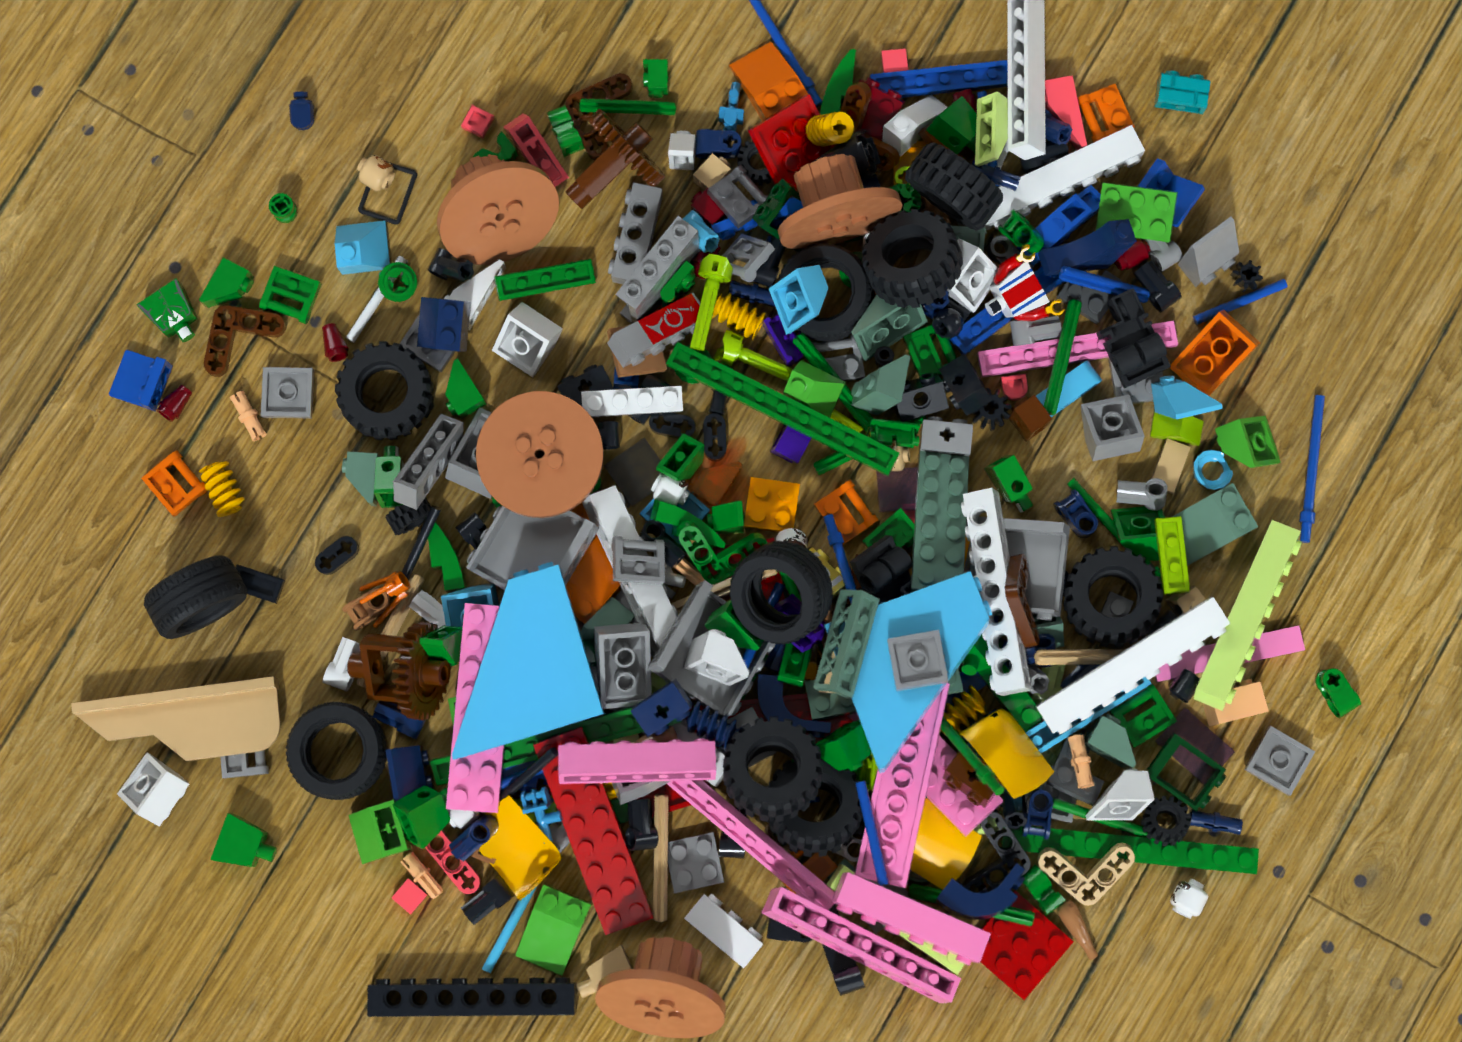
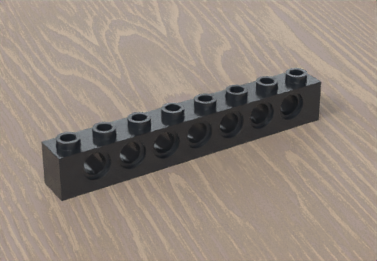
[367,977,576,1017]

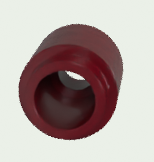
[1114,238,1150,271]

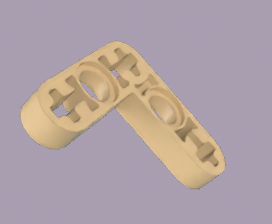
[1037,843,1135,906]

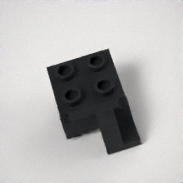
[1096,288,1171,389]
[850,535,912,605]

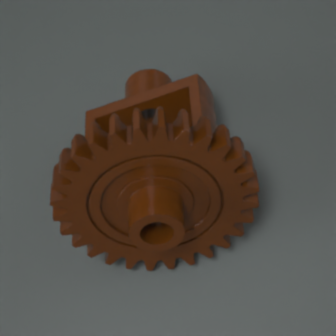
[565,109,665,209]
[347,622,451,720]

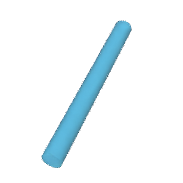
[482,885,538,973]

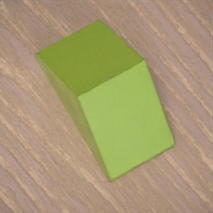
[1150,412,1204,446]

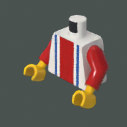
[985,244,1065,321]

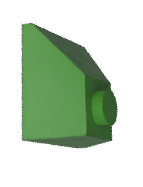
[783,360,846,418]
[1215,416,1281,468]

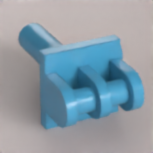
[719,82,744,131]
[521,787,563,844]

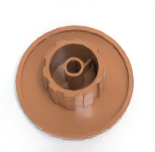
[437,154,559,265]
[778,154,902,249]
[476,391,604,518]
[595,937,726,1038]

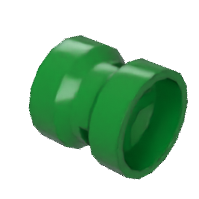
[269,193,298,223]

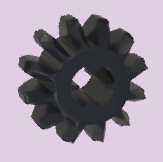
[971,388,1012,431]

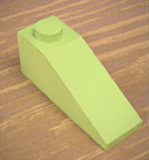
[975,91,1008,167]

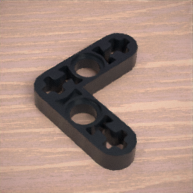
[963,809,1030,893]

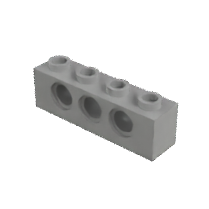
[608,182,663,284]
[393,414,463,510]

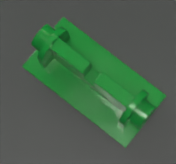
[866,419,921,448]

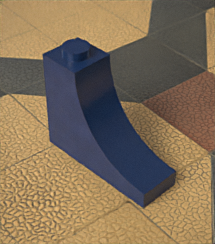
[1038,219,1137,276]

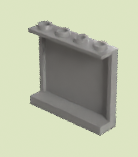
[615,216,700,324]
[466,506,599,590]
[964,517,1070,620]
[647,580,776,718]

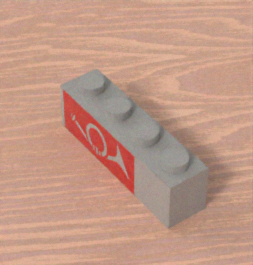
[607,292,700,368]

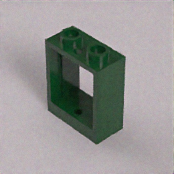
[752,178,801,252]
[1145,732,1226,811]

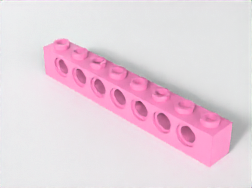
[761,887,961,1003]

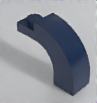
[757,674,831,738]
[936,863,1025,920]

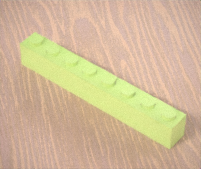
[1194,520,1302,711]

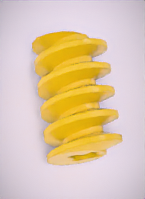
[806,112,854,147]
[712,293,766,340]
[199,461,245,517]
[940,685,986,736]

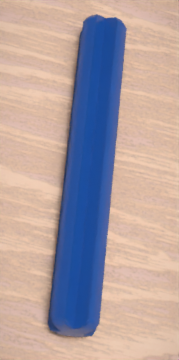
[1058,266,1150,303]

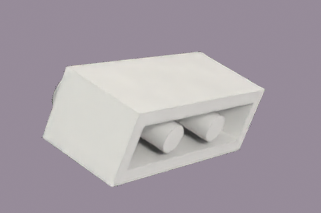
[684,893,763,968]

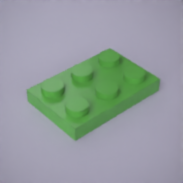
[1096,182,1178,242]

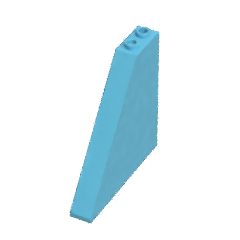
[452,562,605,760]
[825,571,992,773]

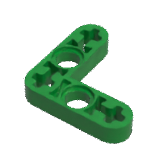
[676,521,768,585]

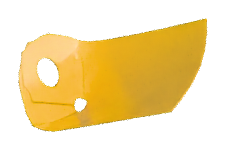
[959,708,1055,799]
[479,796,561,901]
[910,798,982,890]

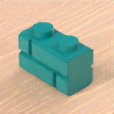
[1154,71,1211,114]

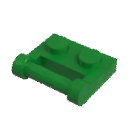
[660,261,695,308]
[259,266,322,324]
[903,325,956,377]
[1109,684,1177,748]

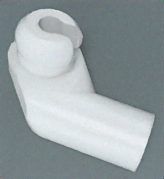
[664,563,686,588]

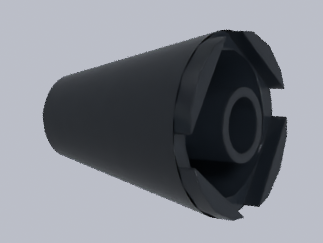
[812,128,882,179]

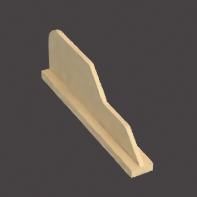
[71,677,281,761]

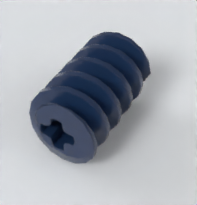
[687,701,744,750]

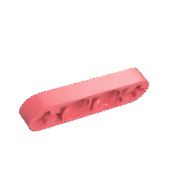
[425,830,481,894]

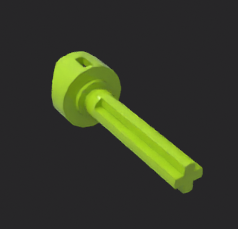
[690,254,733,351]
[713,329,793,382]

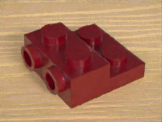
[847,77,905,141]

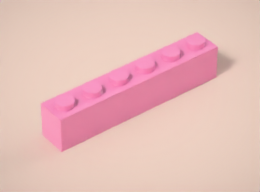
[558,739,716,784]
[831,872,991,966]

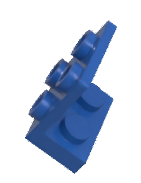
[1137,158,1205,227]
[109,350,173,412]

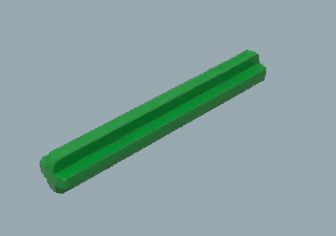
[579,99,676,115]

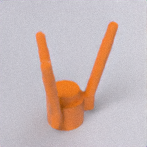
[359,571,410,628]

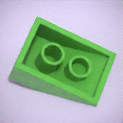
[515,884,593,976]

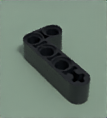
[822,903,865,996]

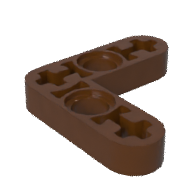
[566,73,632,160]
[836,82,900,171]
[204,305,286,377]
[1005,554,1040,648]

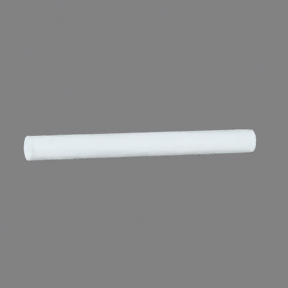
[346,256,407,343]

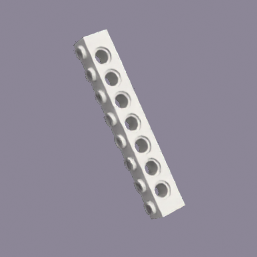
[961,488,1032,696]

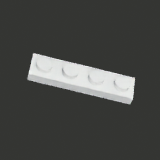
[581,386,683,417]

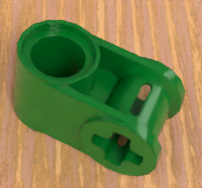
[997,209,1044,254]
[1315,668,1361,718]

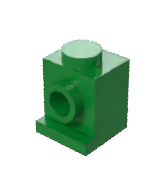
[643,59,668,99]

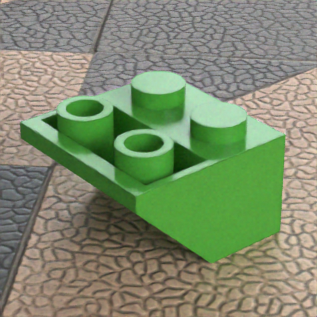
[348,800,412,864]

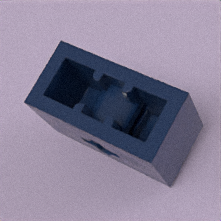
[630,679,693,736]

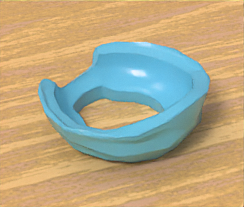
[1193,450,1233,490]

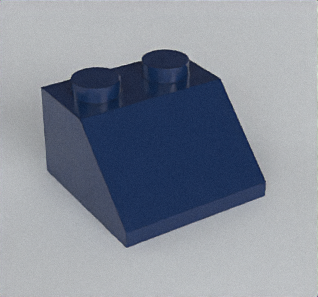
[417,297,471,352]
[386,745,434,801]

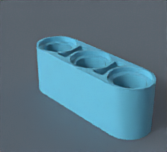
[1036,360,1102,417]

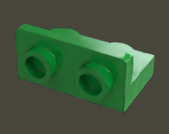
[862,508,914,549]

